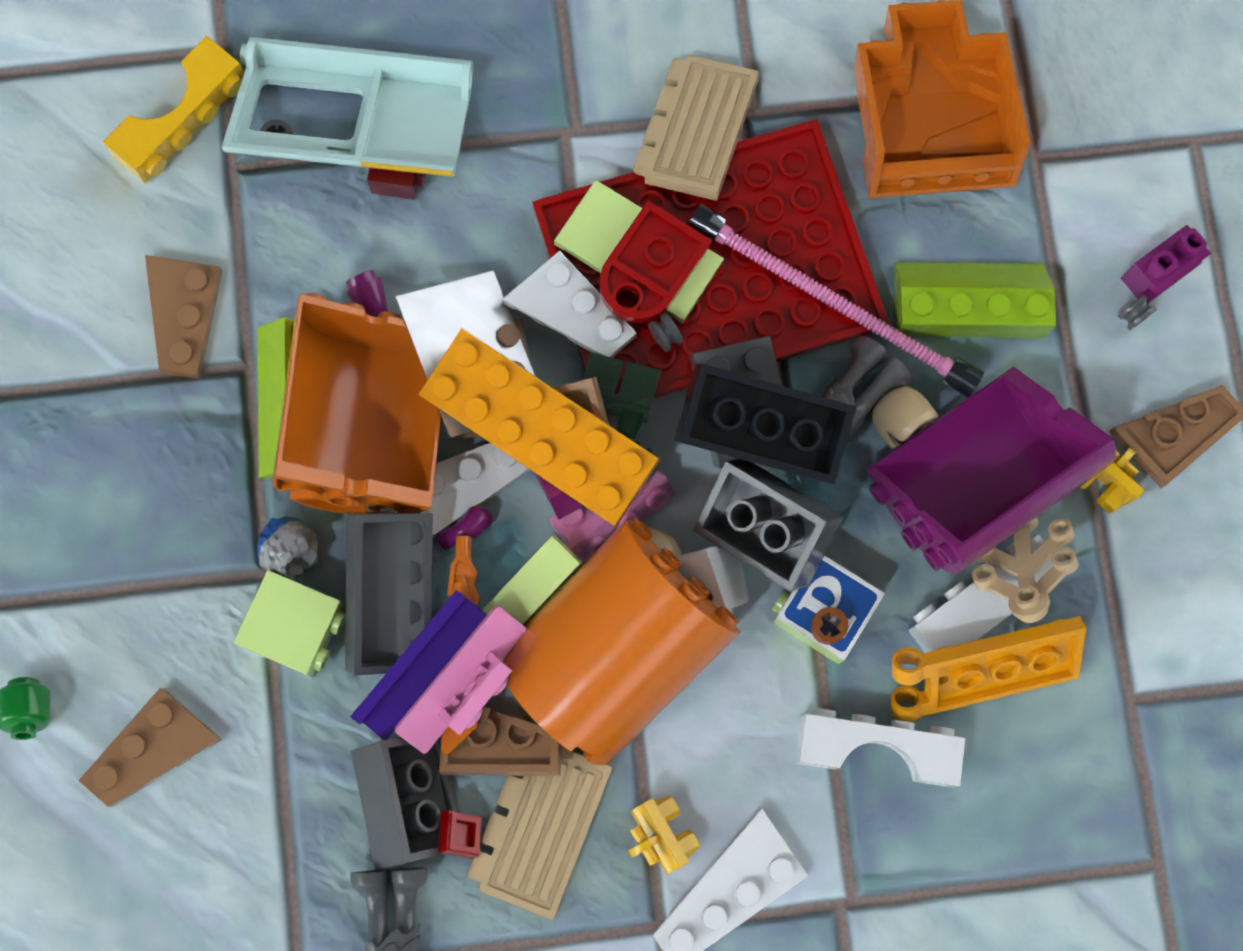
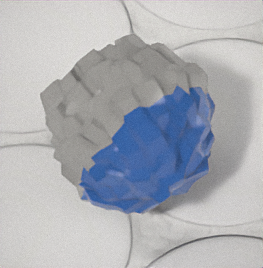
[257,516,319,579]

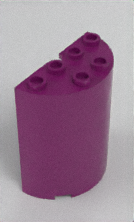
[866,366,1116,574]

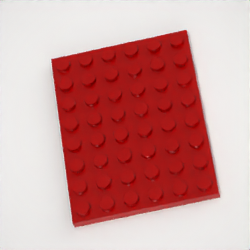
[532,119,890,413]

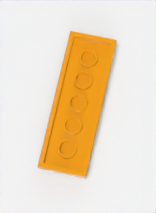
[418,328,661,526]

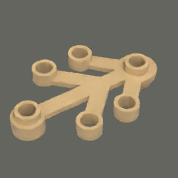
[972,517,1079,623]

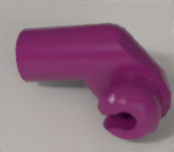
[437,505,493,550]

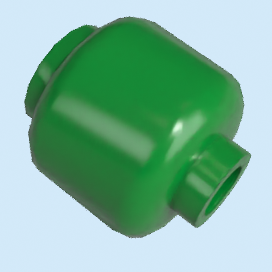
[0,677,51,740]

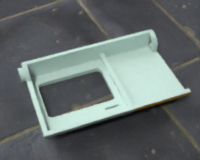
[222,37,473,177]

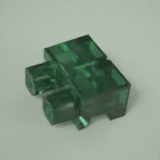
[583,352,662,440]

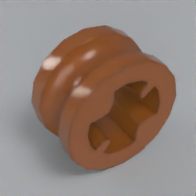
[810,607,849,645]

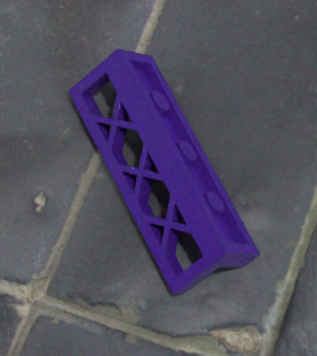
[350,590,487,740]

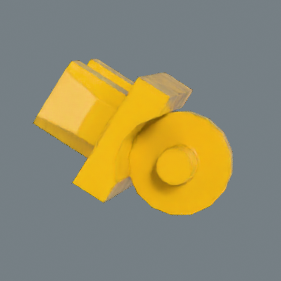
[1080,447,1145,514]
[628,796,700,875]

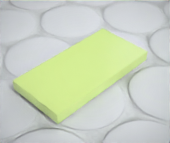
[554,180,724,324]

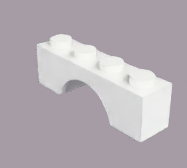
[796,708,966,788]

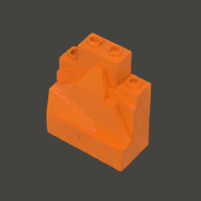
[854,0,1031,198]

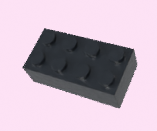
[674,363,856,485]

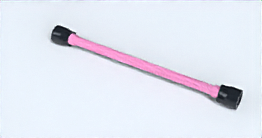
[688,203,985,398]

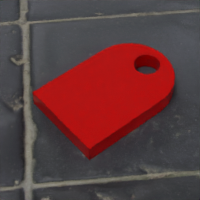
[599,200,712,323]

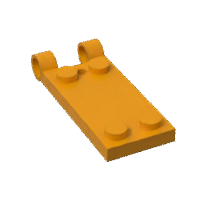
[891,616,1086,723]

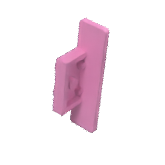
[549,471,675,584]
[395,605,526,754]

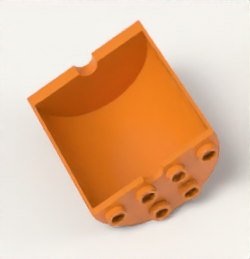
[272,293,441,514]
[502,518,741,765]

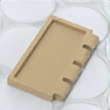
[632,55,759,201]
[466,748,612,921]

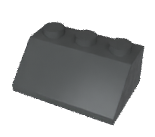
[351,736,459,871]

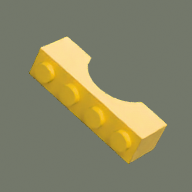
[103,35,244,184]

